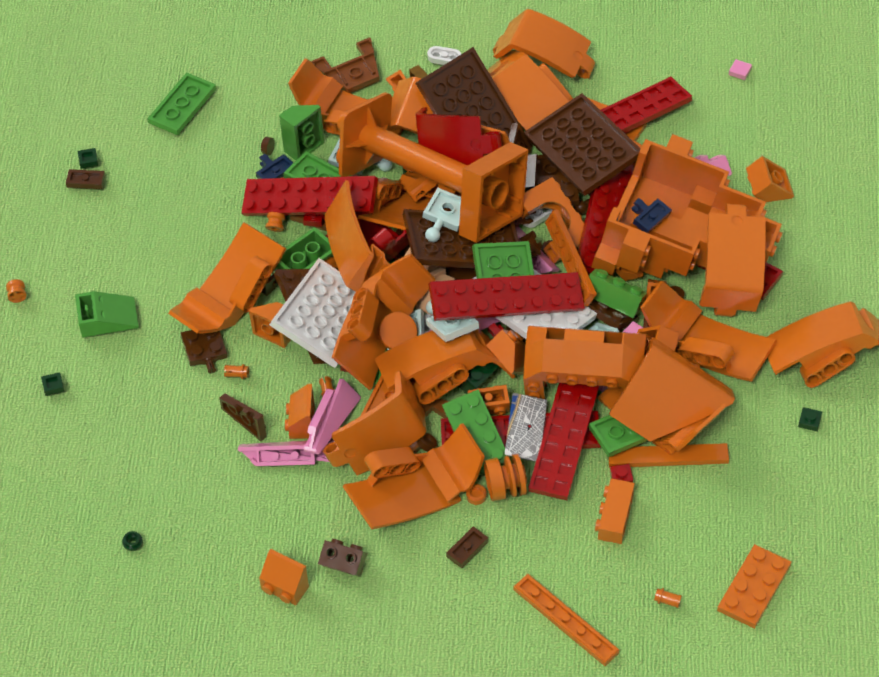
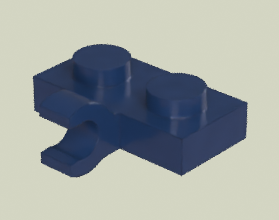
[256,154,293,179]
[631,198,672,233]

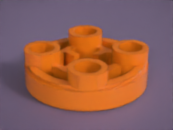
[378,312,417,349]

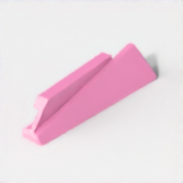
[304,378,361,454]
[238,439,335,466]

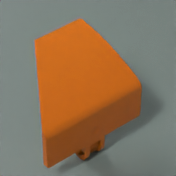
[609,337,735,441]

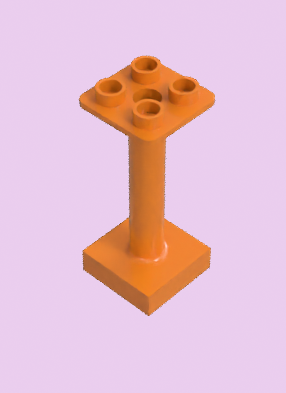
[336,92,528,243]

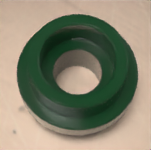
[122,531,143,551]

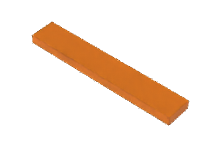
[545,210,597,307]
[608,443,729,468]
[513,574,619,666]

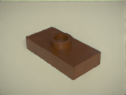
[66,169,105,189]
[446,526,489,568]

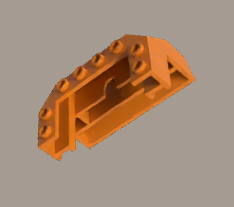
[523,326,648,399]

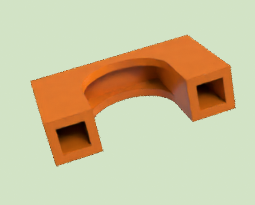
[521,177,584,264]

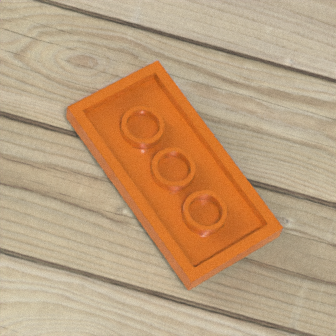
[717,544,792,629]

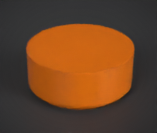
[466,484,486,505]

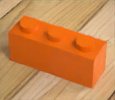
[595,478,635,544]

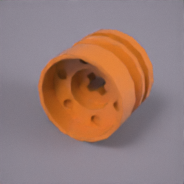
[483,453,527,502]

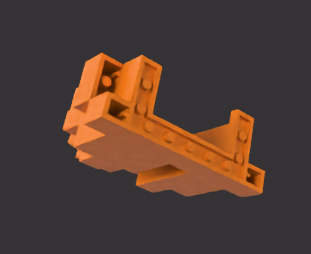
[591,134,783,278]

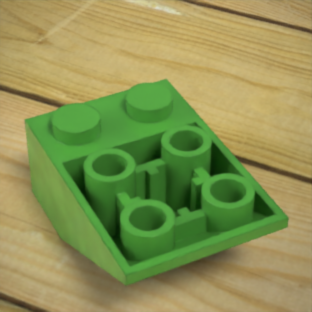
[75,291,139,338]

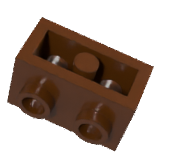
[318,538,367,577]

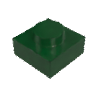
[78,148,98,169]
[41,372,65,396]
[798,407,822,432]

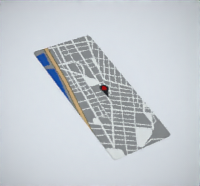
[505,393,547,461]

